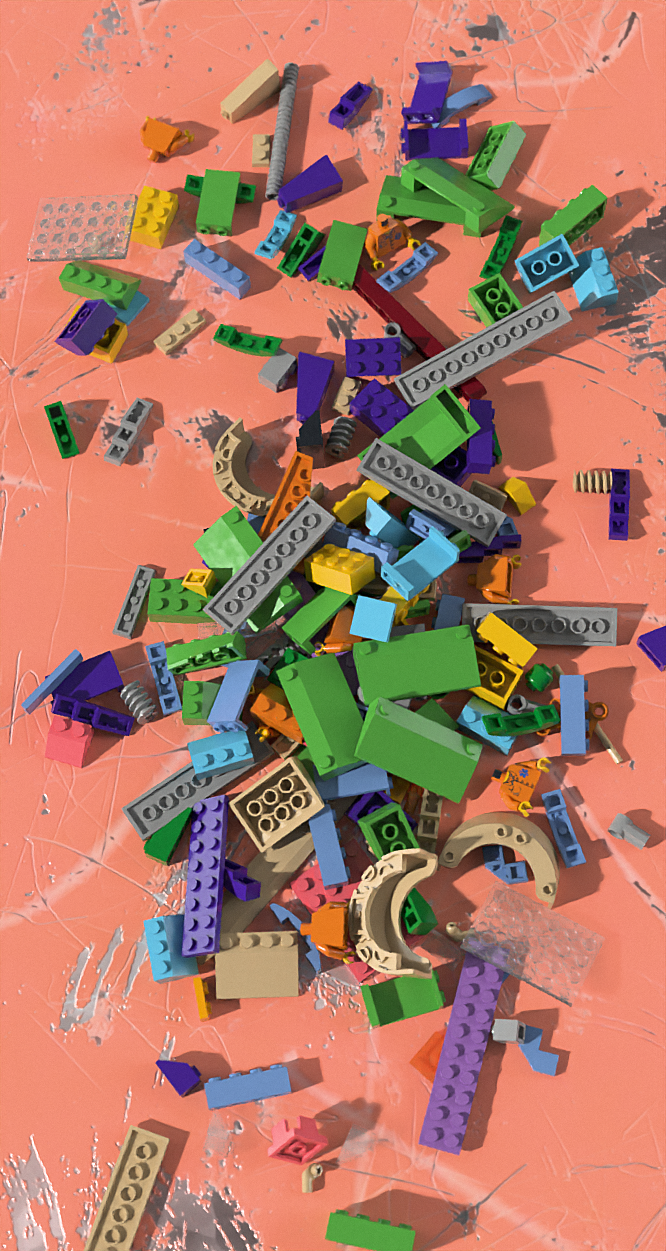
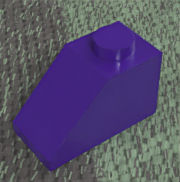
[155,1060,202,1098]

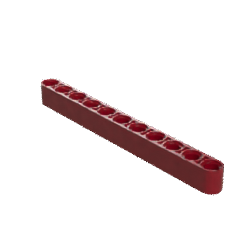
[352,263,487,403]

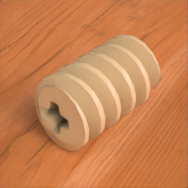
[573,469,612,495]

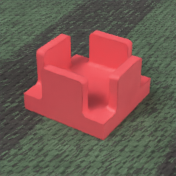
[267,1115,328,1166]

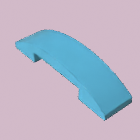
[254,210,297,259]

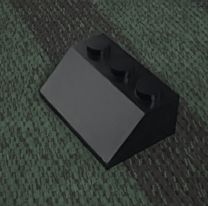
[296,410,325,469]

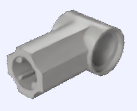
[383,323,416,358]
[506,694,546,715]
[607,813,651,850]

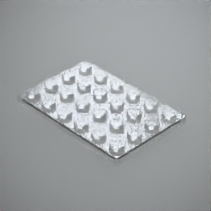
[26,194,138,262]
[460,881,605,1007]

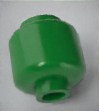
[525,663,554,692]

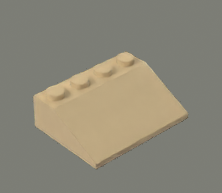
[228,756,326,853]
[215,931,298,1000]

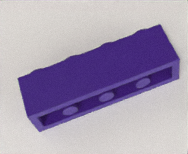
[467,399,495,474]

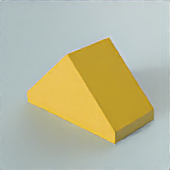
[498,477,536,515]
[181,569,217,598]

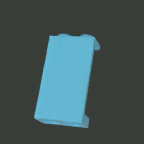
[381,526,460,601]

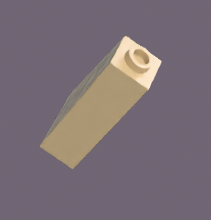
[220,59,280,124]

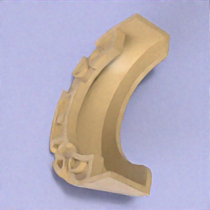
[212,417,324,516]
[436,812,560,910]
[348,848,438,979]

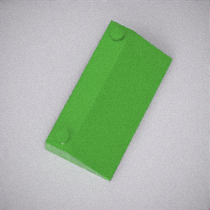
[401,157,515,234]
[376,175,482,238]
[357,384,481,500]
[193,506,303,634]
[353,624,481,706]
[276,653,366,781]
[354,697,483,803]

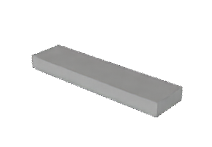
[112,565,156,640]

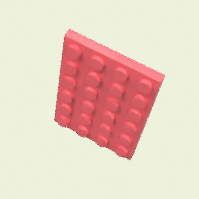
[289,838,425,984]

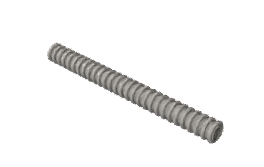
[265,62,299,200]

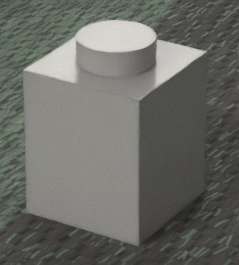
[492,1019,526,1045]

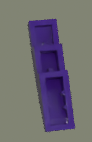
[608,469,630,541]
[456,534,521,563]
[51,693,135,736]

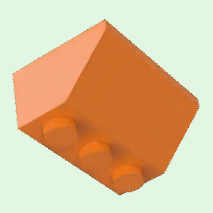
[250,683,305,745]

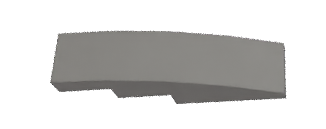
[104,397,153,467]

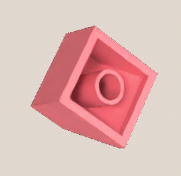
[45,715,95,768]

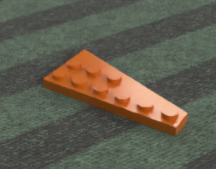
[258,451,313,575]

